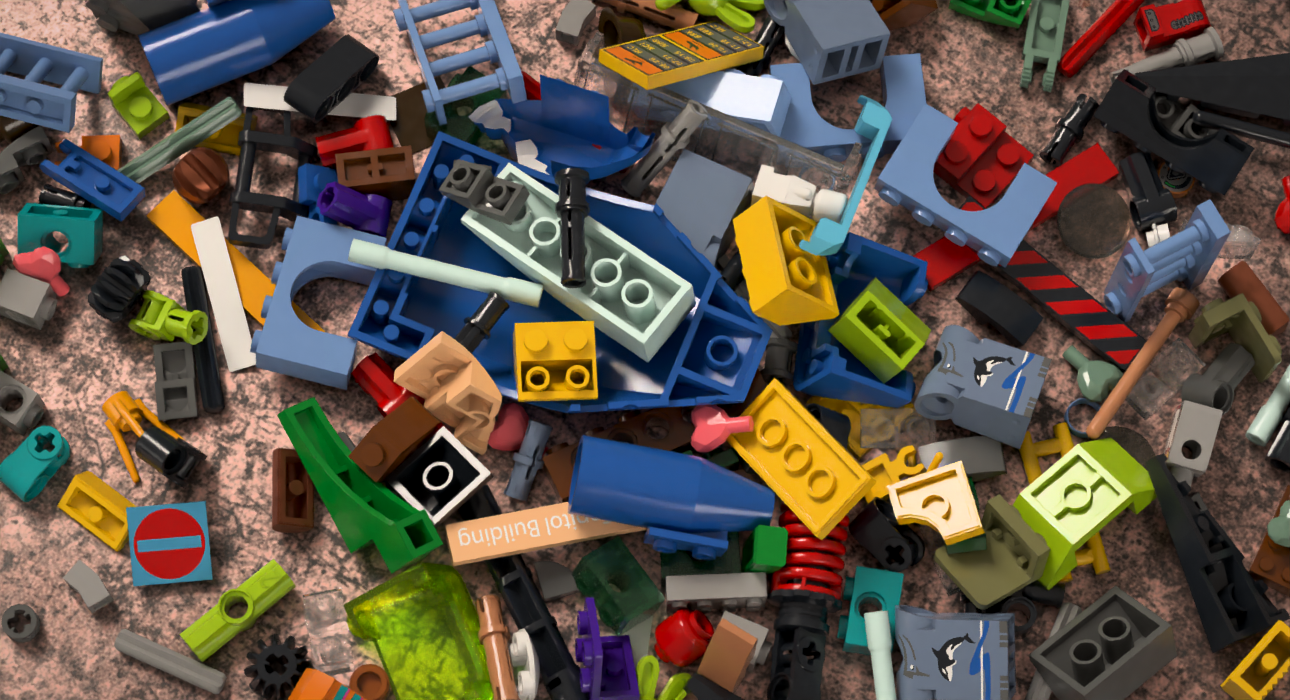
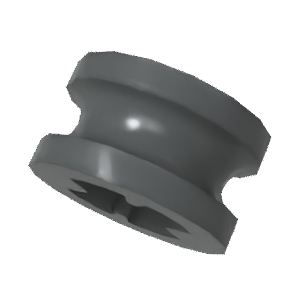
[1,604,41,643]

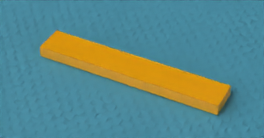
[146,190,325,332]

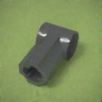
[1181,342,1256,415]

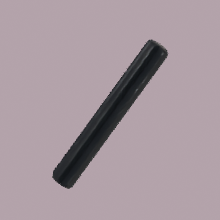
[181,266,225,413]

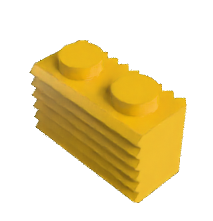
[1220,620,1290,700]

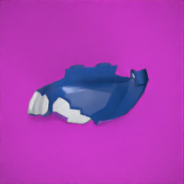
[469,74,656,180]

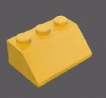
[733,196,840,326]

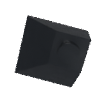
[385,426,494,529]

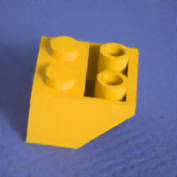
[513,321,598,402]

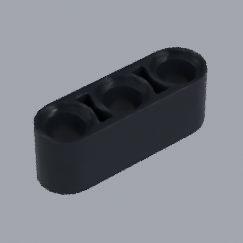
[284,34,379,123]

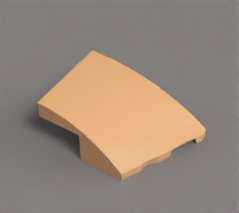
[393,331,502,455]

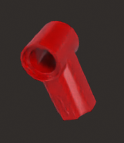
[315,115,394,169]

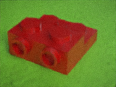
[933,103,1034,209]

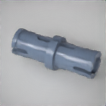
[503,419,553,502]

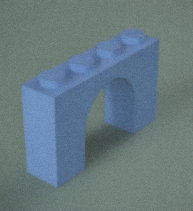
[769,53,926,166]
[874,103,1057,268]
[250,216,387,390]

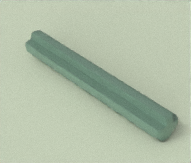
[117,97,242,184]

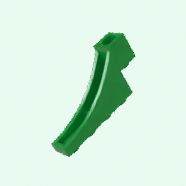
[277,397,443,574]

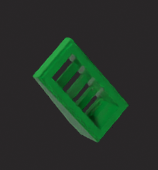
[741,525,788,575]

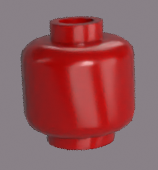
[654,608,714,667]

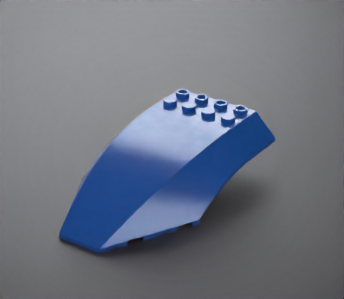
[348,131,773,413]

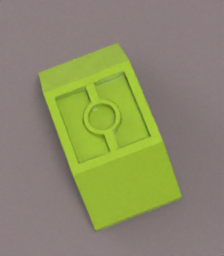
[1012,437,1157,590]

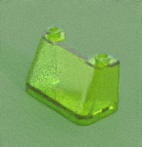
[343,562,494,700]

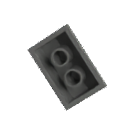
[1029,585,1177,700]

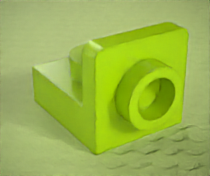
[107,72,170,140]

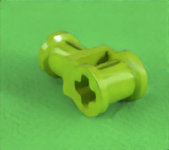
[128,290,208,345]

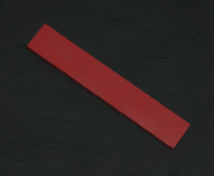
[913,143,1119,292]

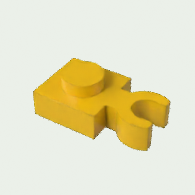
[861,445,926,504]

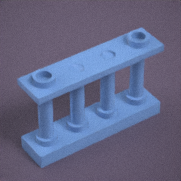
[393,0,527,126]
[0,32,103,133]
[1104,199,1231,323]

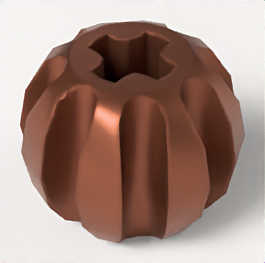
[172,147,230,204]

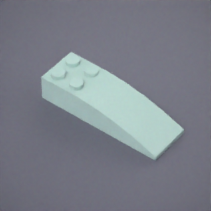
[460,163,696,363]

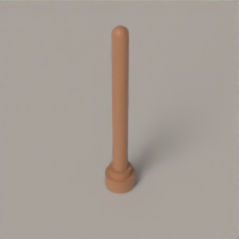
[1086,288,1200,439]

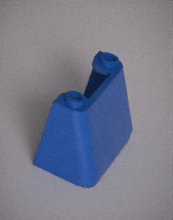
[793,232,928,408]

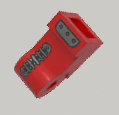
[1133,0,1211,52]

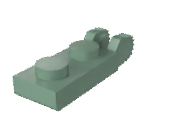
[1019,0,1070,92]

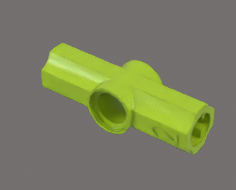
[179,559,296,663]

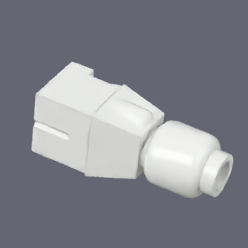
[751,164,848,223]

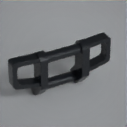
[228,107,318,249]

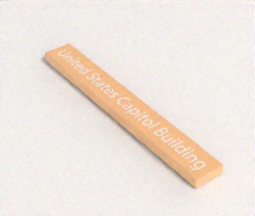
[444,469,754,566]

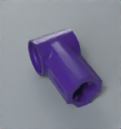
[317,182,393,238]

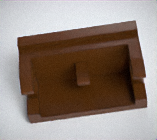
[335,145,416,201]

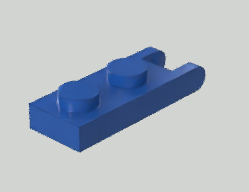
[39,139,145,222]

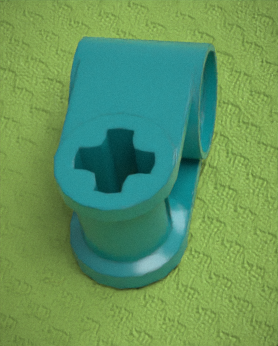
[0,425,71,502]

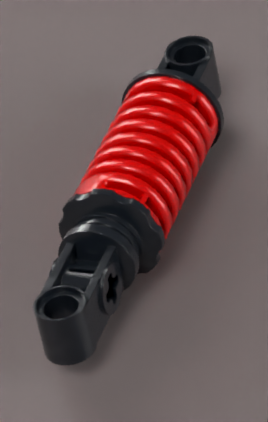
[767,403,851,700]

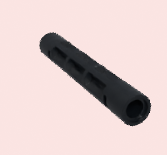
[457,485,589,700]

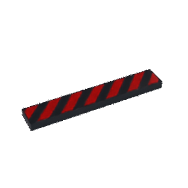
[959,196,1147,373]

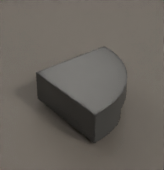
[533,561,583,602]

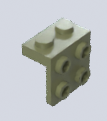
[1188,293,1282,383]
[934,494,1051,610]

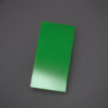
[948,0,1032,28]

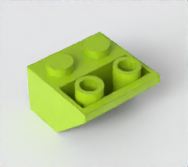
[828,277,931,384]

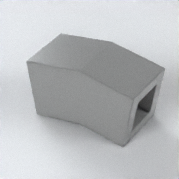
[555,0,596,46]
[63,559,114,613]

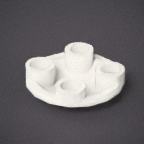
[508,628,540,700]

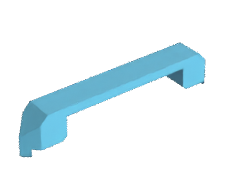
[799,95,892,256]

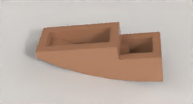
[697,618,758,693]

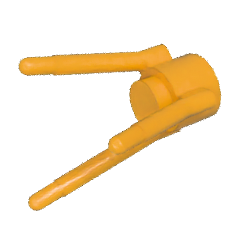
[102,391,185,483]

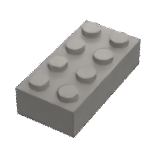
[665,572,767,614]

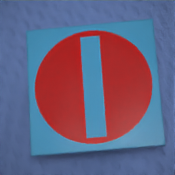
[126,501,213,586]

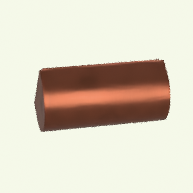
[1217,260,1290,337]
[272,448,314,533]

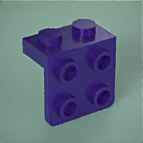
[575,597,640,700]

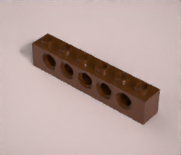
[542,368,767,503]

